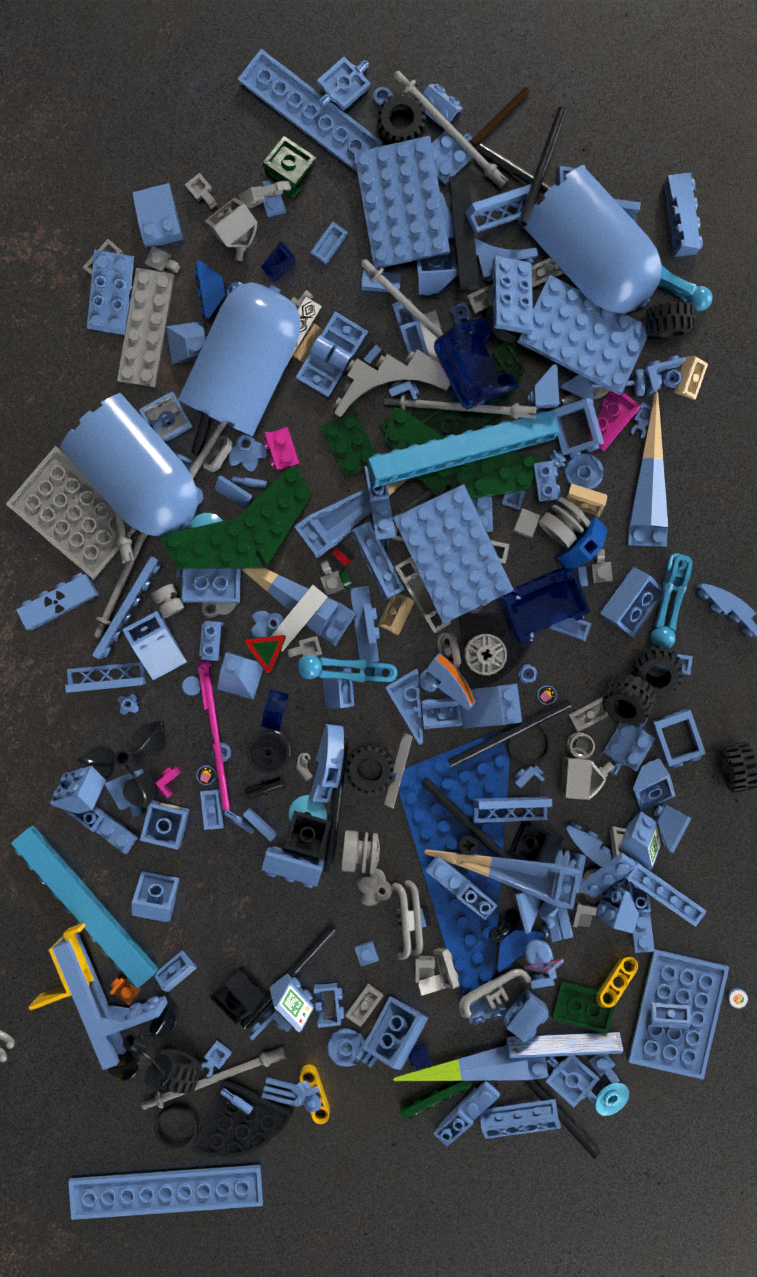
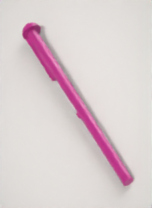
[198,660,230,811]

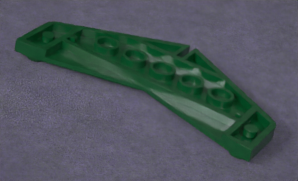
[379,342,525,438]
[384,407,540,500]
[160,465,310,569]

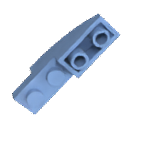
[364,466,396,540]
[696,584,757,638]
[309,724,344,803]
[63,805,138,854]
[564,822,613,867]
[425,855,498,920]
[627,879,655,953]
[433,1081,500,1147]

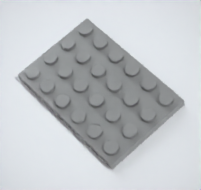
[6,446,136,579]

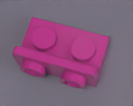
[263,427,299,471]

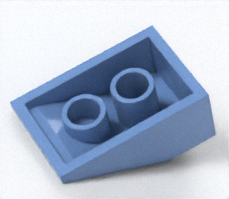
[132,183,184,249]
[460,683,522,728]

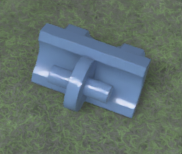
[291,1080,321,1113]

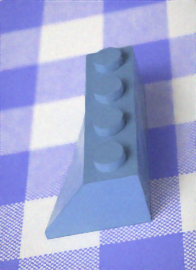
[664,172,703,257]

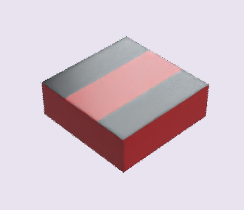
[328,544,355,571]

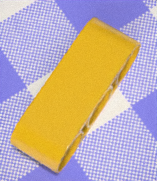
[596,957,638,1008]
[299,1064,330,1124]

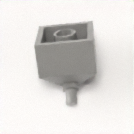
[205,197,257,261]
[560,756,615,800]

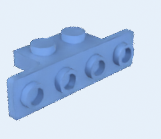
[350,586,380,663]

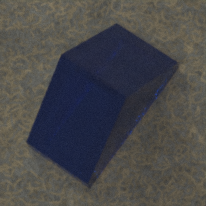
[261,241,296,281]
[261,689,289,731]

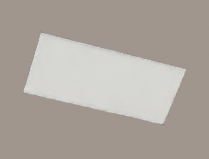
[418,974,446,996]

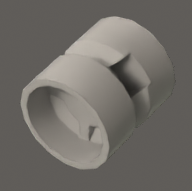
[150,584,185,619]
[566,732,595,759]

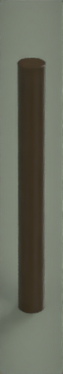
[470,87,530,147]

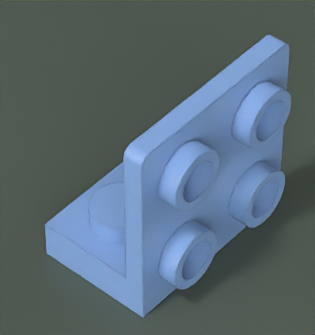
[644,356,686,396]

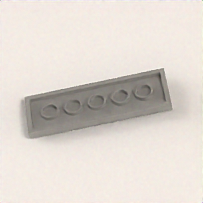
[117,268,175,388]

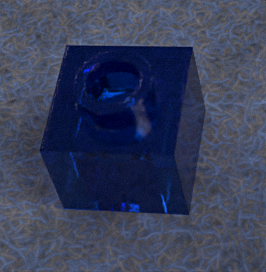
[409,1043,431,1071]

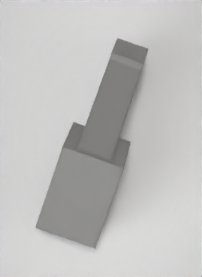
[239,181,291,208]

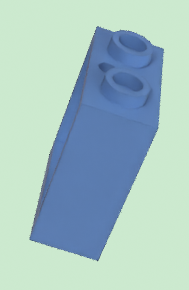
[551,398,604,458]
[650,709,706,768]

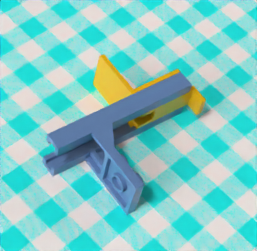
[28,923,168,1070]

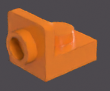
[109,974,142,1005]

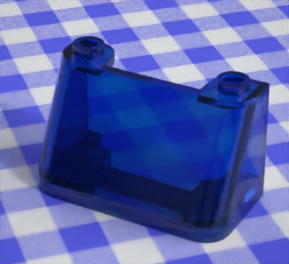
[434,318,519,410]
[497,567,591,643]

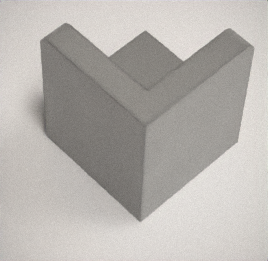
[512,509,540,538]
[571,901,597,927]
[415,956,435,983]

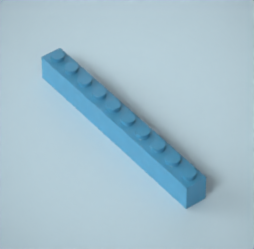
[367,411,559,488]
[11,826,158,988]

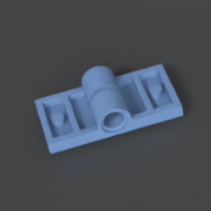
[87,250,134,335]
[489,256,533,334]
[296,312,368,398]

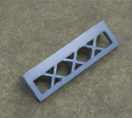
[465,184,538,233]
[350,521,405,601]
[65,662,146,693]
[473,797,552,823]
[480,1099,561,1139]

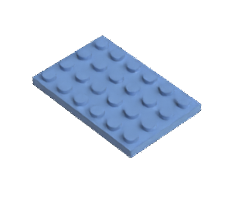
[354,136,450,269]
[517,275,648,395]
[393,485,514,623]
[627,949,729,1080]

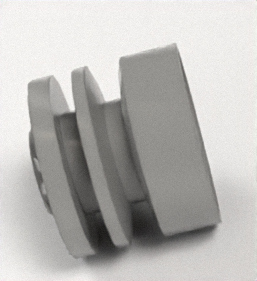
[538,497,590,549]
[464,634,507,675]
[342,830,380,874]

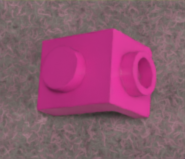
[156,767,181,798]

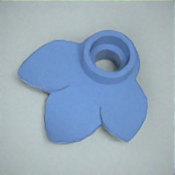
[229,434,267,472]
[251,611,284,638]

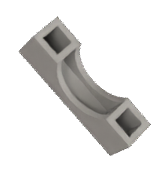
[394,557,451,633]

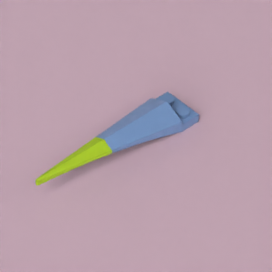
[393,1045,548,1081]

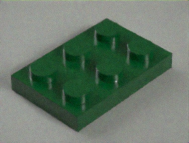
[320,410,376,479]
[551,981,616,1034]

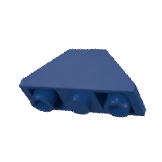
[194,260,227,323]
[555,516,608,571]
[496,926,544,972]

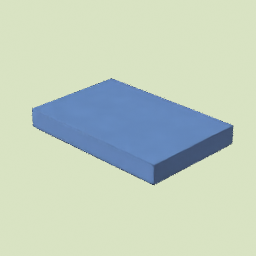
[181,569,241,603]

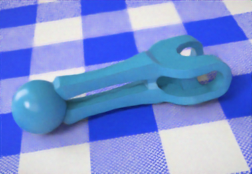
[657,266,713,311]
[650,553,693,649]
[297,655,397,683]

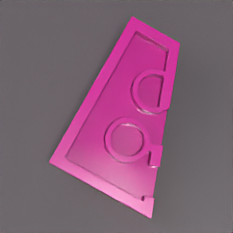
[588,390,641,452]

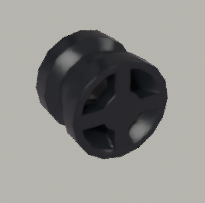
[458,834,478,855]

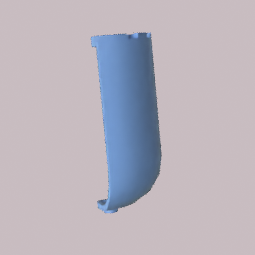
[523,165,662,314]
[178,282,300,436]
[60,393,198,537]

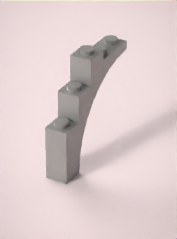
[333,349,457,417]

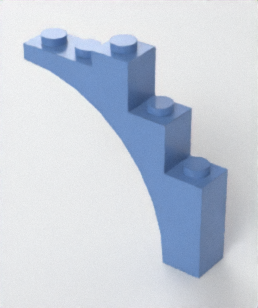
[440,192,538,283]

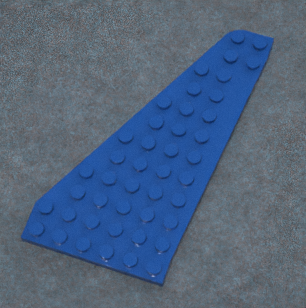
[393,731,510,994]

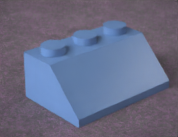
[600,567,662,639]
[262,845,324,888]
[362,996,429,1070]

